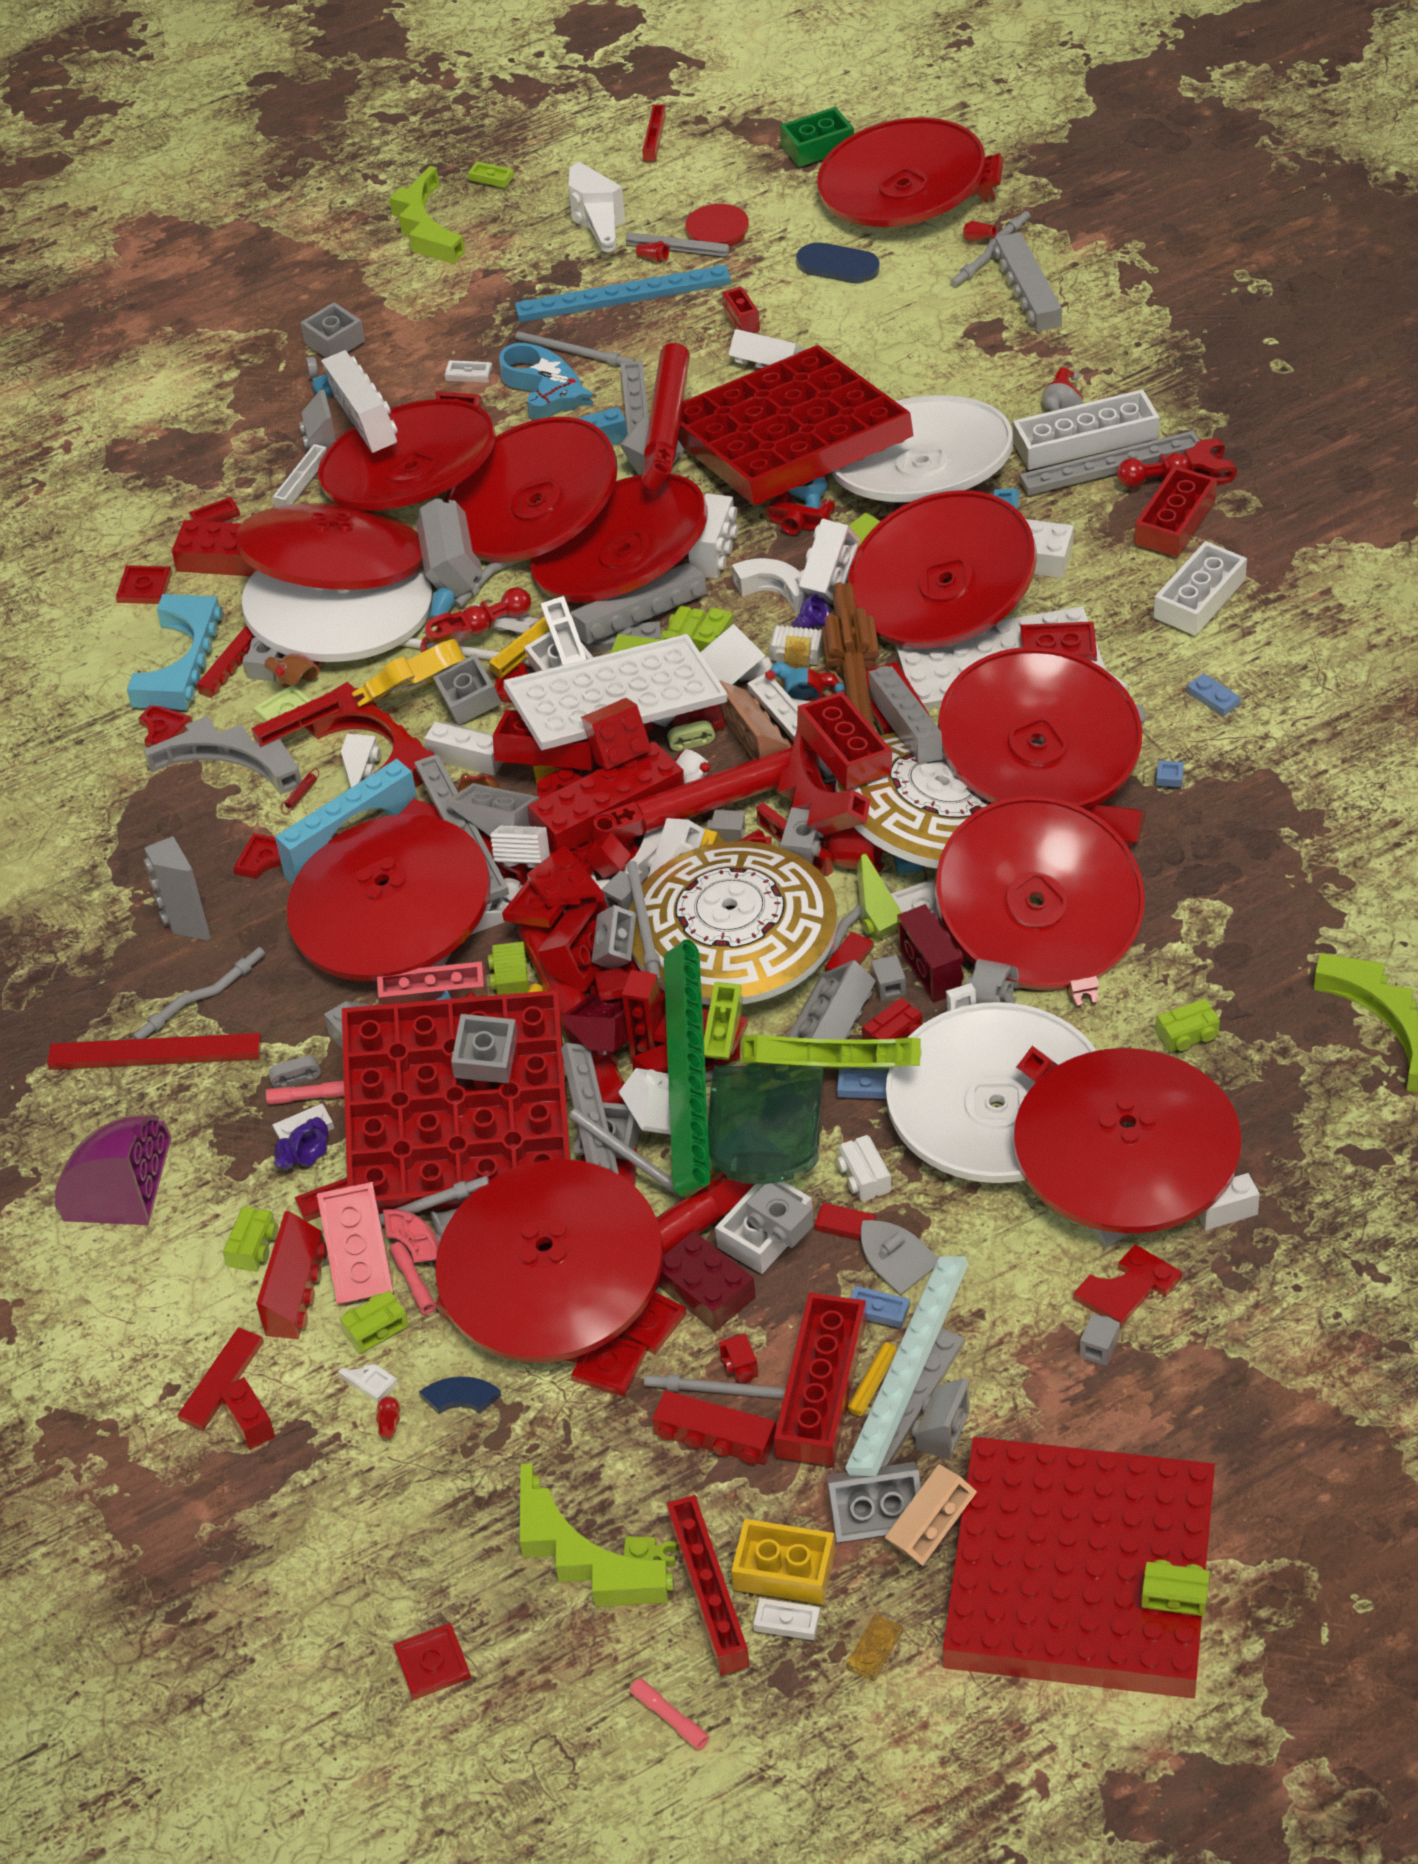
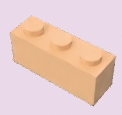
[885,1464,977,1566]

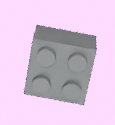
[300,302,365,358]
[433,654,502,725]
[452,1014,518,1084]

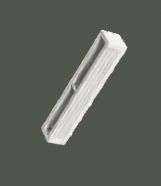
[273,444,327,507]

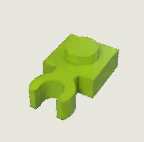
[624,1536,677,1567]

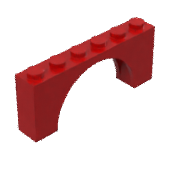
[304,682,435,788]

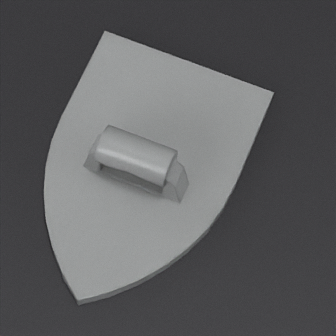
[861,1220,939,1296]

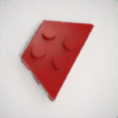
[527,846,605,907]

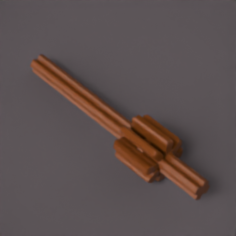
[822,582,880,729]

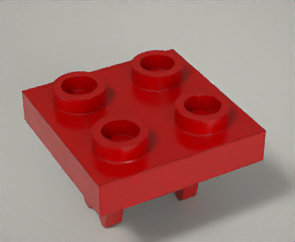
[969,153,1004,203]

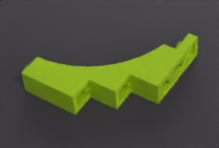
[519,1463,674,1607]

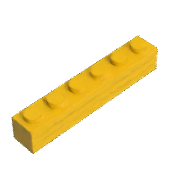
[489,617,550,679]

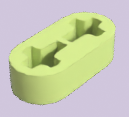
[667,721,715,751]

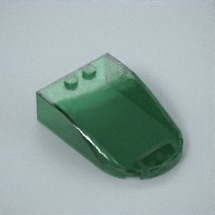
[708,1064,825,1184]

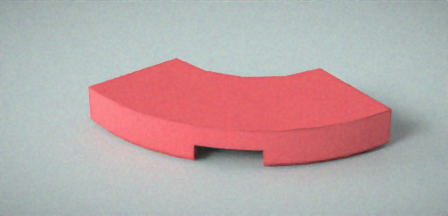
[383,1209,439,1263]

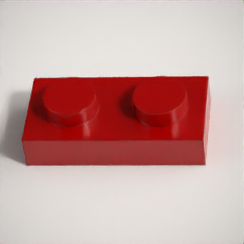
[1118,1244,1182,1297]

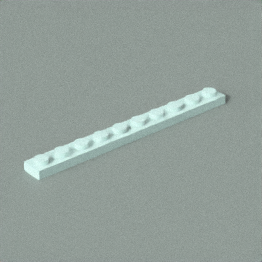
[845,1256,969,1477]

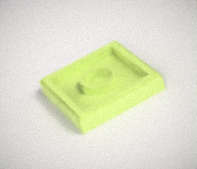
[254,685,311,739]

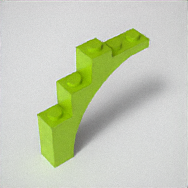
[389,166,465,264]
[1314,953,1418,1093]
[741,1035,922,1071]

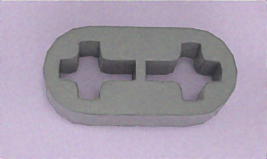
[268,1056,321,1088]

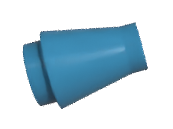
[429,588,455,620]

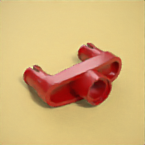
[766,492,835,535]

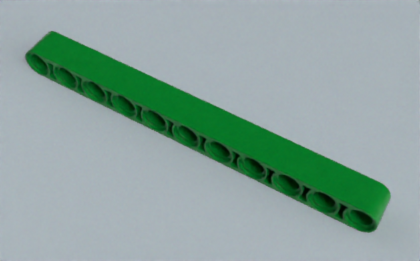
[664,939,710,1198]

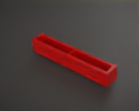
[642,104,666,162]
[197,626,255,698]
[251,691,343,747]

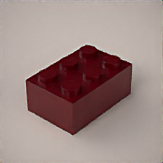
[897,904,964,1003]
[657,1230,756,1332]

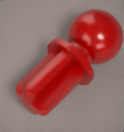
[376,1396,400,1439]

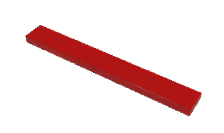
[47,1033,262,1070]

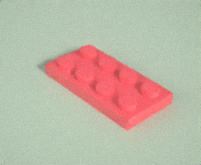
[317,1182,394,1305]

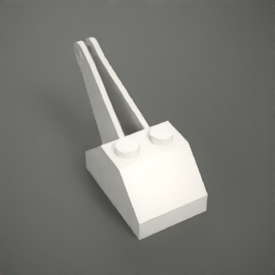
[568,162,625,252]

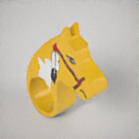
[352,639,466,707]

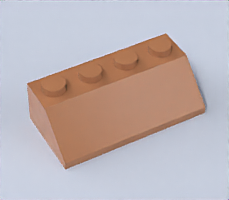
[719,680,790,759]

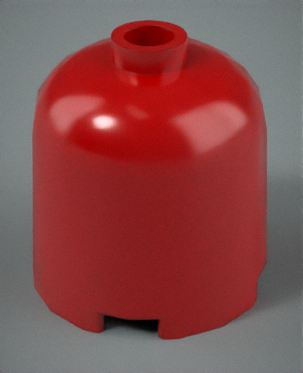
[825,827,888,873]

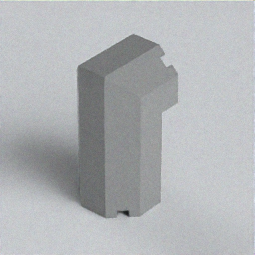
[416,499,482,597]

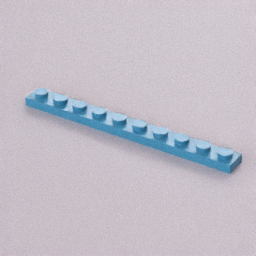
[515,265,731,323]

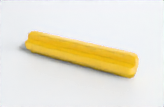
[848,1342,897,1417]

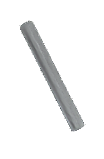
[626,232,729,257]

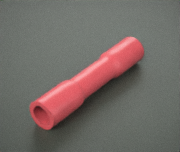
[266,1081,344,1105]
[389,1241,437,1315]
[630,1678,710,1751]

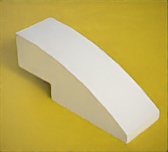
[541,596,587,665]

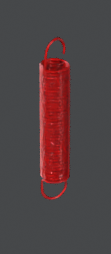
[281,768,319,814]

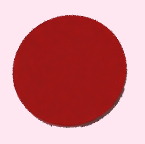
[685,204,749,246]

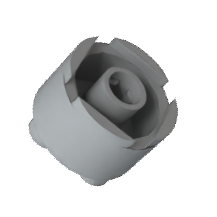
[965,959,1019,1004]

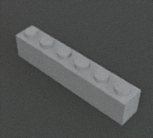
[993,232,1062,332]
[570,563,707,644]
[868,666,943,764]

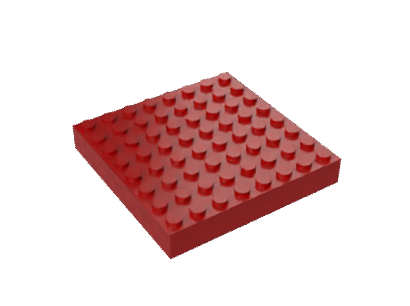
[678,345,914,505]
[342,990,571,1214]
[943,1437,1215,1699]

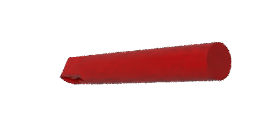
[642,343,690,491]
[592,746,793,842]
[518,924,626,1105]
[656,1161,758,1255]

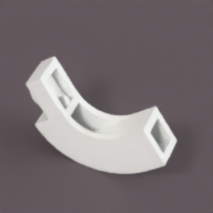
[732,558,807,614]

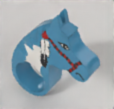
[499,343,593,420]

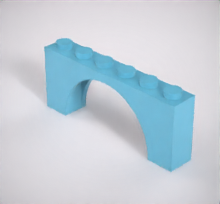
[127,594,223,710]
[275,759,417,885]

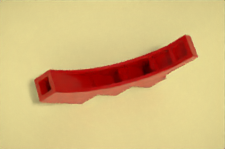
[777,730,871,836]

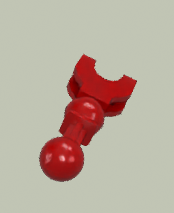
[1117,438,1237,488]
[420,587,531,653]

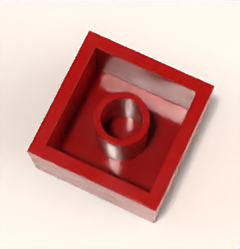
[581,698,652,770]

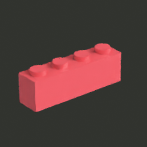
[377,962,488,1005]

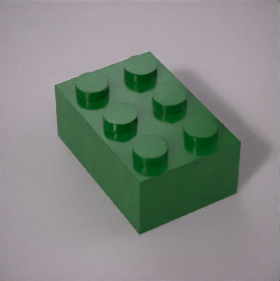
[780,106,854,167]

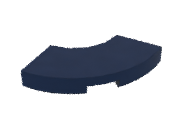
[419,1377,502,1414]

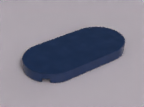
[796,242,880,283]

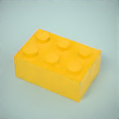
[731,1519,836,1605]

